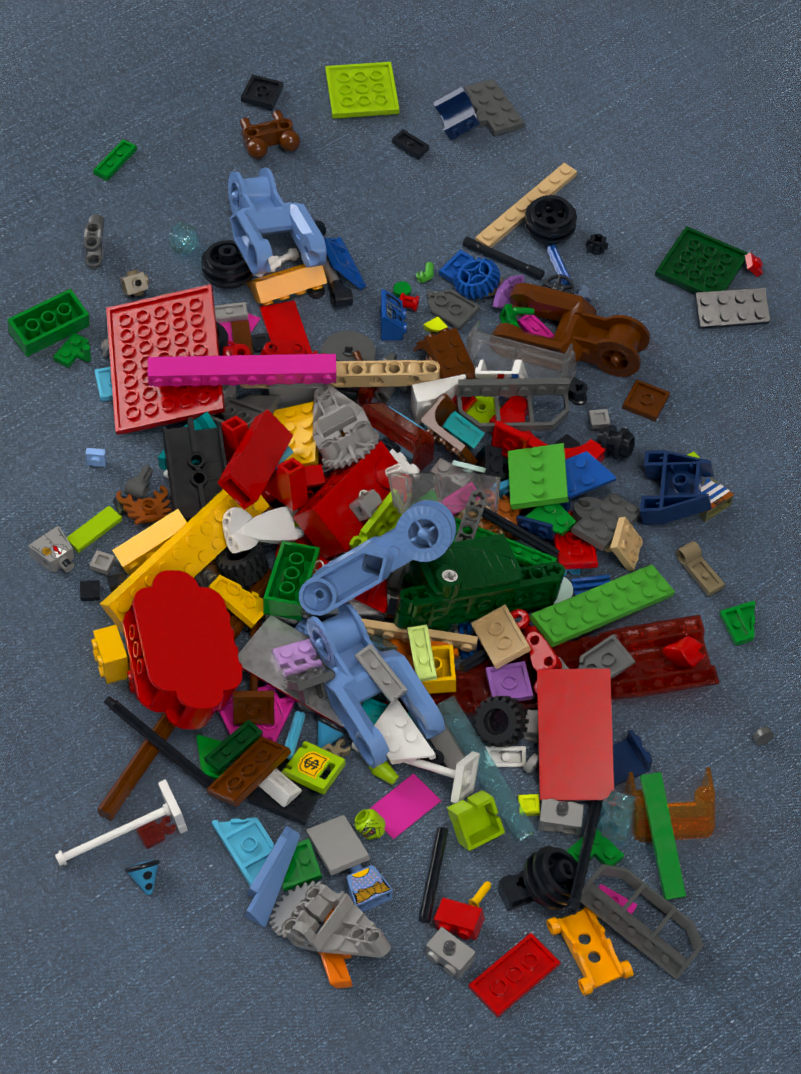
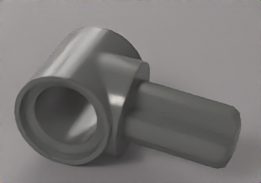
[124,466,153,499]

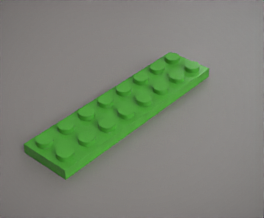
[530,564,675,647]

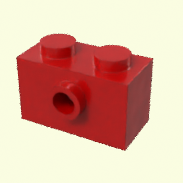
[434,898,485,940]

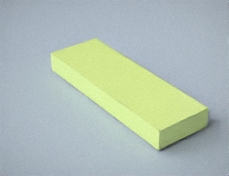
[407,625,437,682]

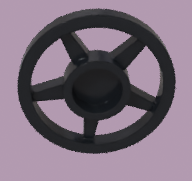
[542,274,575,294]

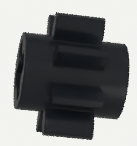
[586,234,608,255]

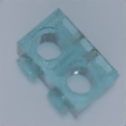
[599,791,635,842]

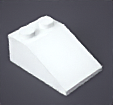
[410,374,466,424]

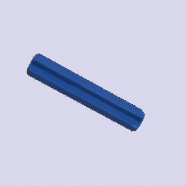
[547,245,571,286]

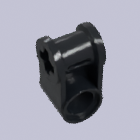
[560,372,588,405]

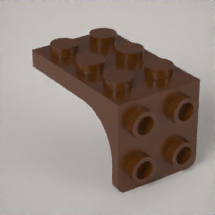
[413,327,478,379]
[420,394,478,465]

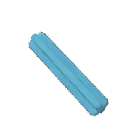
[285,711,305,760]

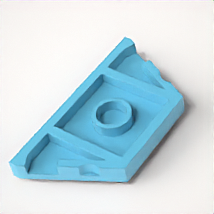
[211,817,274,886]

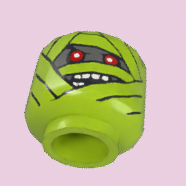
[355,809,385,840]

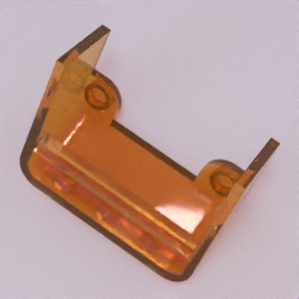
[625,767,715,842]

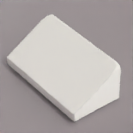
[484,746,526,767]
[259,768,302,807]

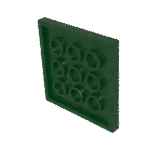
[655,226,748,293]

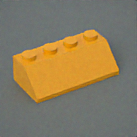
[247,264,327,306]

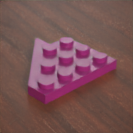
[218,684,296,757]

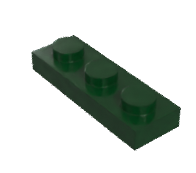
[204,719,263,774]

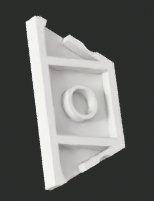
[374,699,436,764]

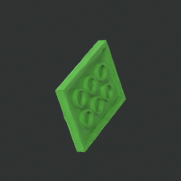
[508,443,569,510]

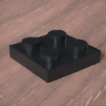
[241,74,284,110]

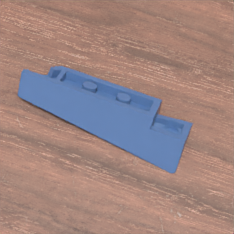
[244,826,300,927]

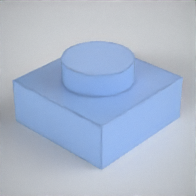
[85,448,107,467]

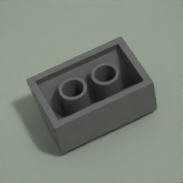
[210,397,265,429]

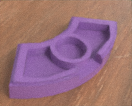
[493,275,524,308]

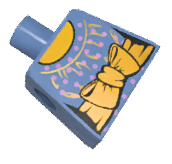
[346,864,393,912]

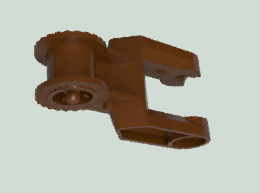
[489,283,650,377]

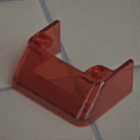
[361,402,434,473]

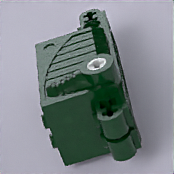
[394,533,565,632]

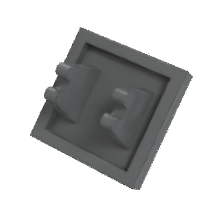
[282,666,335,705]

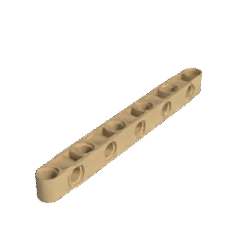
[240,360,440,389]

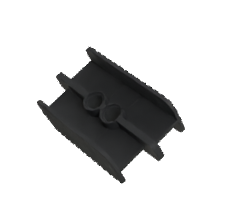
[163,417,227,519]

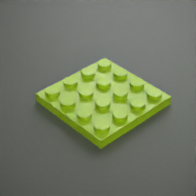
[325,62,399,119]

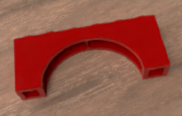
[489,396,606,463]
[221,415,309,511]

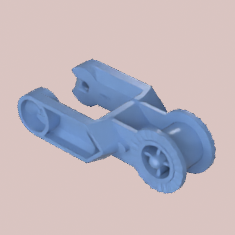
[228,168,326,275]
[299,500,456,616]
[306,602,445,768]

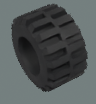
[216,542,269,587]
[473,696,529,747]

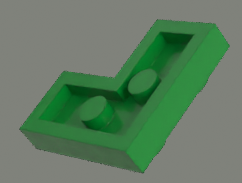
[567,829,624,866]

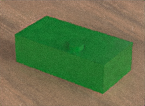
[7,288,90,357]
[263,540,320,621]

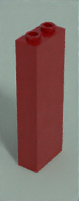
[217,409,294,510]

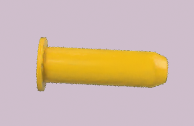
[468,881,491,907]

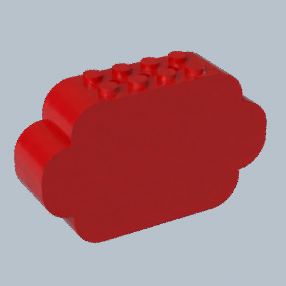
[122,570,243,729]

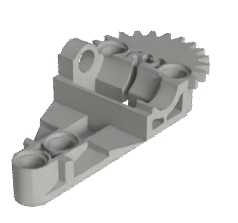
[312,384,380,469]
[270,881,391,957]

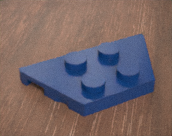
[324,237,367,290]
[566,451,617,499]

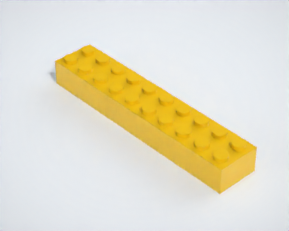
[100,489,269,634]

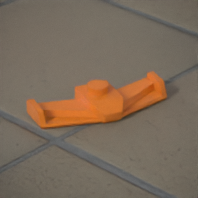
[318,908,353,988]

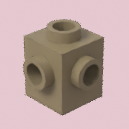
[120,269,149,296]

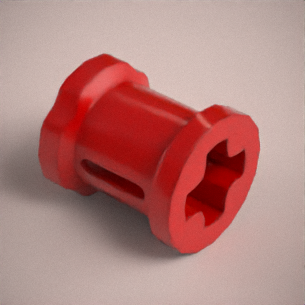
[400,292,420,312]

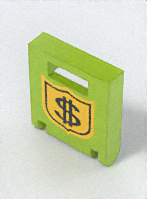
[282,741,346,795]

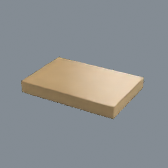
[471,605,531,669]

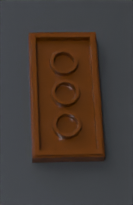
[206,736,291,807]

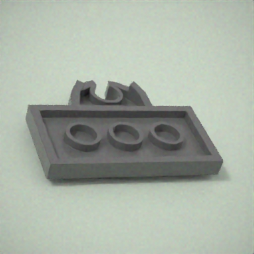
[464,79,525,136]
[571,493,641,551]

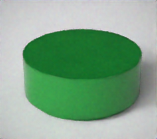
[393,281,411,299]

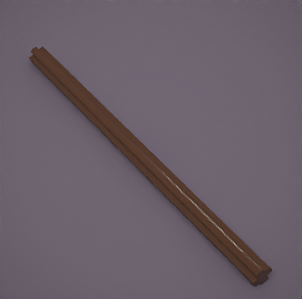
[97,568,272,821]

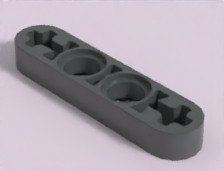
[455,489,487,542]

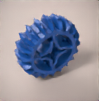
[453,257,501,300]

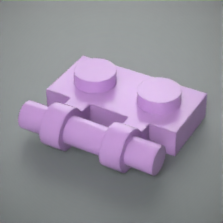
[272,639,322,677]

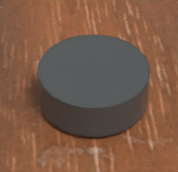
[753,727,774,746]

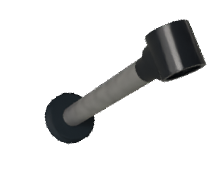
[314,221,353,308]

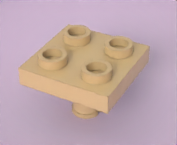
[605,517,643,571]

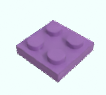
[486,661,533,702]

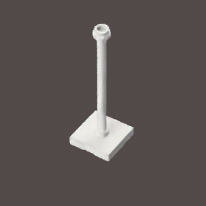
[352,742,480,803]
[55,779,188,866]

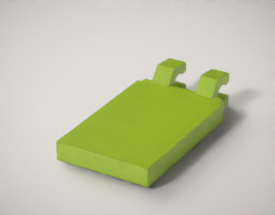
[349,488,407,549]

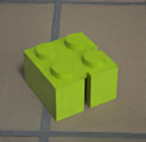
[447,790,505,851]

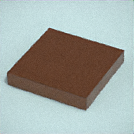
[622,379,670,422]

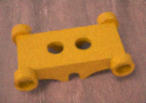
[546,907,634,996]

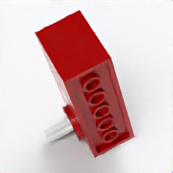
[293,441,412,559]

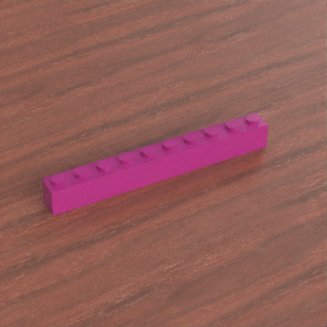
[148,354,336,387]

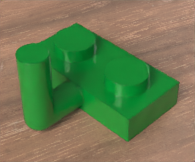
[499,304,534,328]
[53,333,91,369]

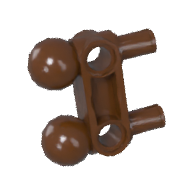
[240,110,301,159]

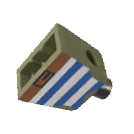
[698,478,734,522]

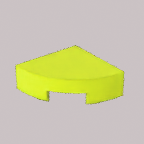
[423,317,448,332]

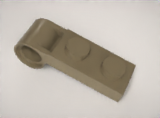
[676,541,725,597]

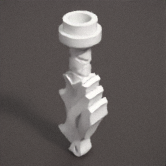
[253,248,299,277]

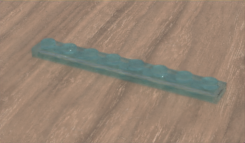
[437,696,535,842]

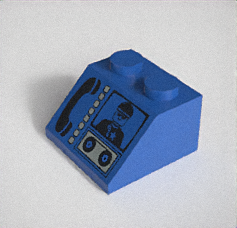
[380,289,407,341]

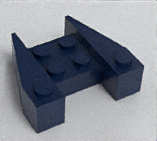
[640,450,714,525]

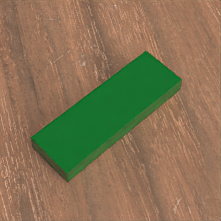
[93,139,137,181]

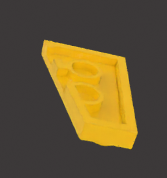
[208,575,264,628]

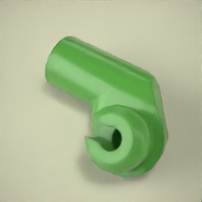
[416,262,434,283]

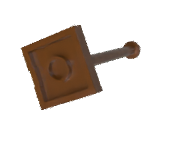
[233,620,275,725]

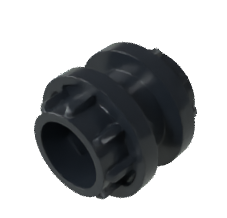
[596,425,635,460]

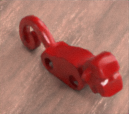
[230,341,326,356]
[510,609,562,695]

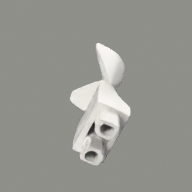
[222,506,304,553]

